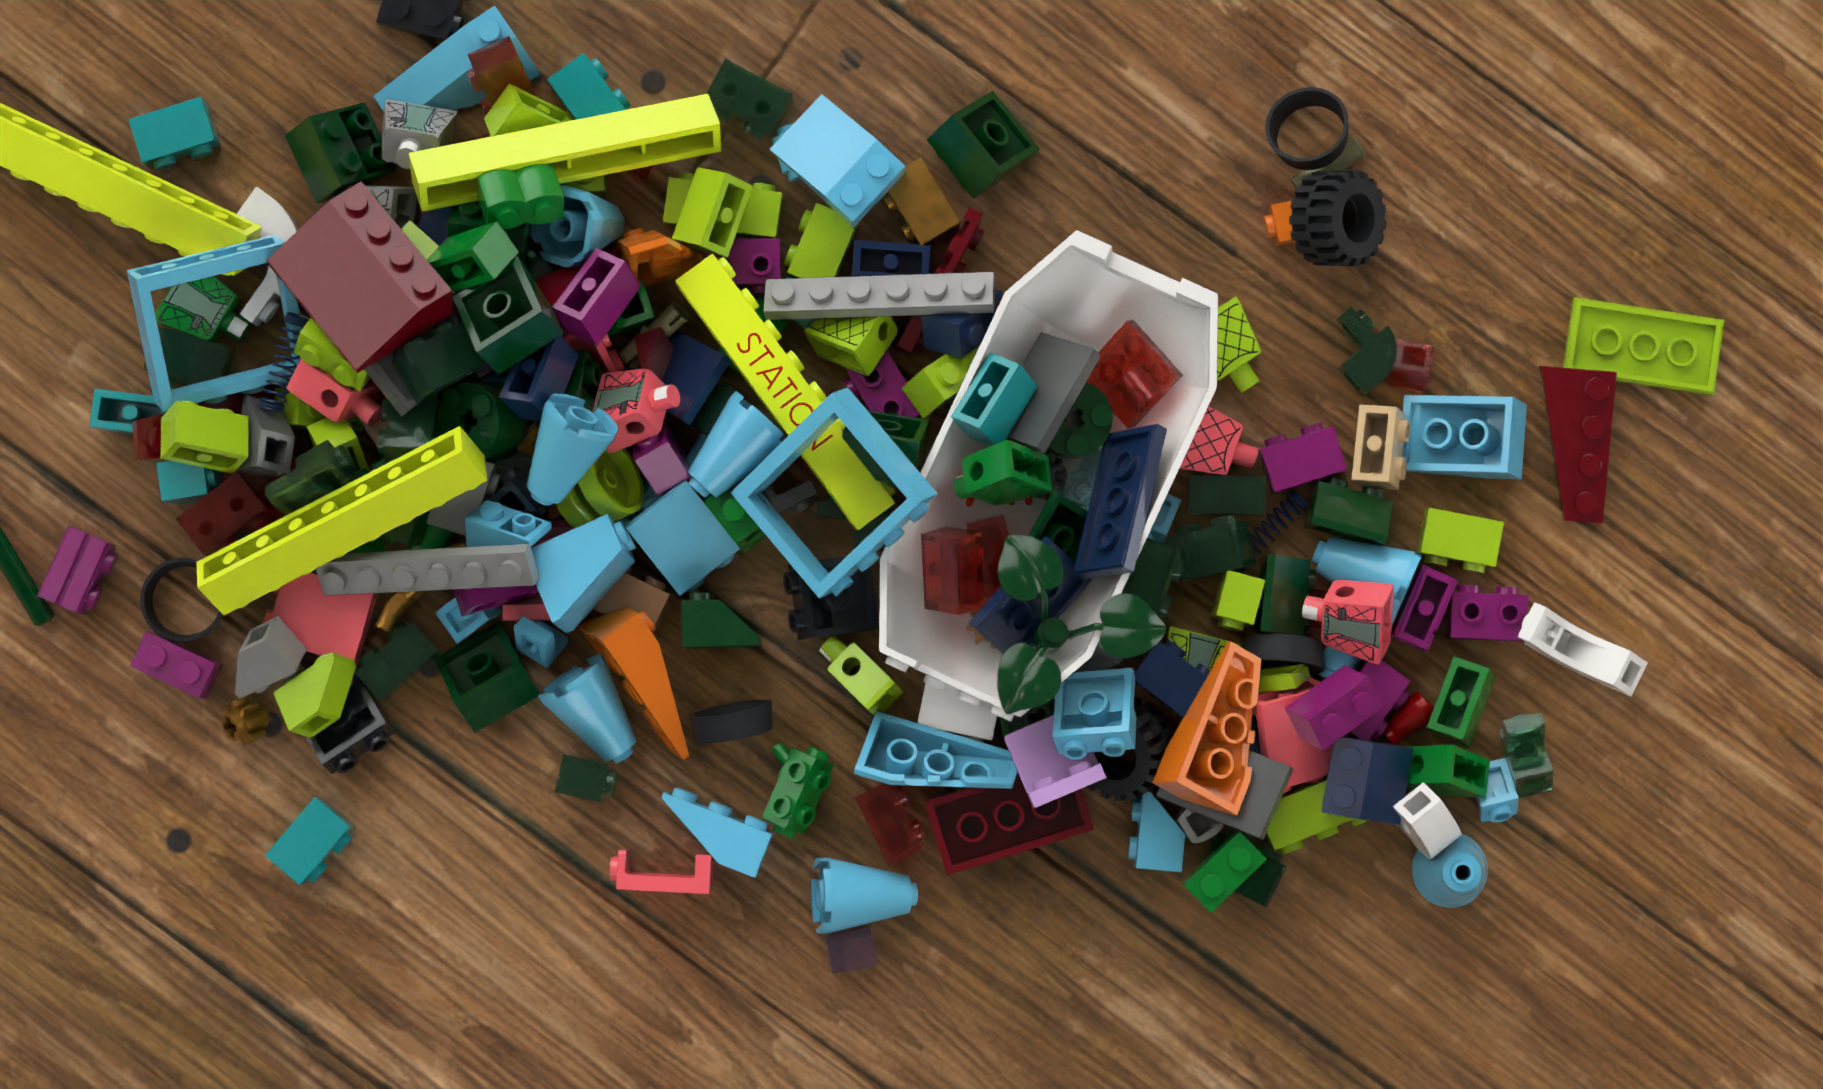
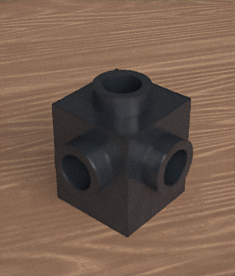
[489,464,552,518]

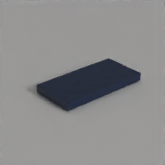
[1073,424,1167,580]

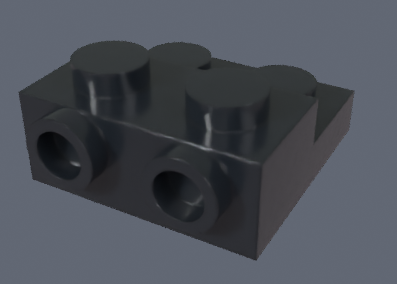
[376,0,469,43]
[783,557,879,640]
[305,668,396,774]

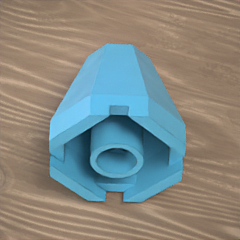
[530,185,625,268]

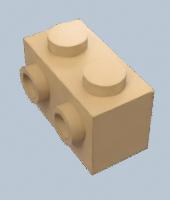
[1351,404,1411,490]

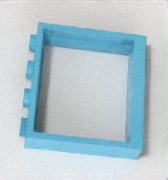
[127,235,303,411]
[731,388,938,598]

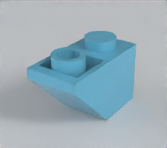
[465,500,552,547]
[1128,792,1185,872]

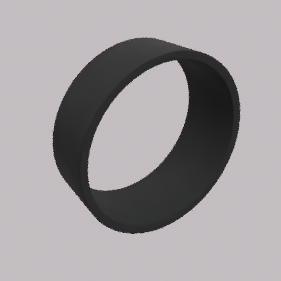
[1265,87,1349,170]
[140,558,222,642]
[1244,634,1324,674]
[689,699,773,743]

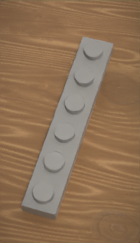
[763,272,995,320]
[316,544,540,595]

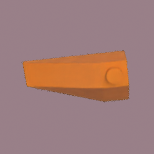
[617,228,703,287]
[579,606,689,760]
[1152,642,1261,816]

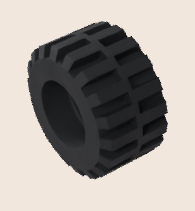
[1289,170,1387,266]
[1087,697,1175,801]

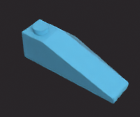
[373,5,541,112]
[854,711,1018,789]

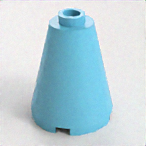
[688,391,787,498]
[527,394,618,506]
[1311,536,1422,624]
[538,654,636,763]
[1412,834,1488,908]
[811,857,918,934]

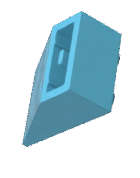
[661,787,774,878]

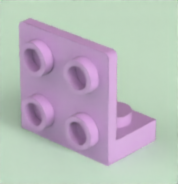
[1004,715,1106,808]

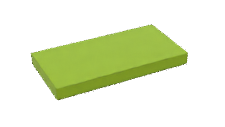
[1563,297,1724,396]

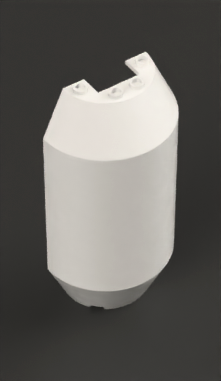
[879,230,1218,722]

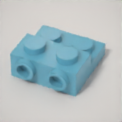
[1052,668,1137,760]

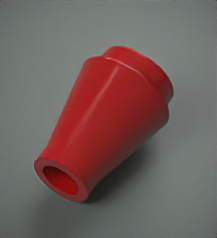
[1383,690,1434,745]

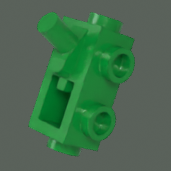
[762,742,835,839]

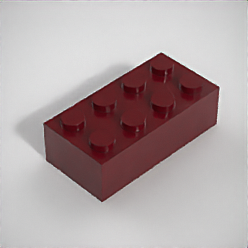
[924,773,1094,875]

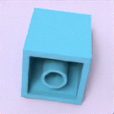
[620,480,740,596]
[531,514,636,633]

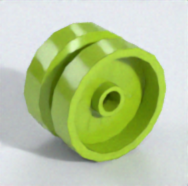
[555,448,644,528]

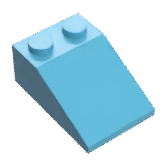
[770,94,905,228]
[1402,395,1527,479]

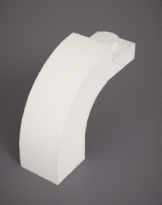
[237,186,299,327]
[1518,602,1648,697]
[1393,782,1462,859]

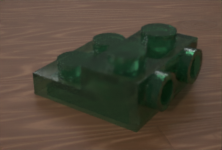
[265,440,370,516]

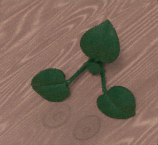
[997,535,1166,714]

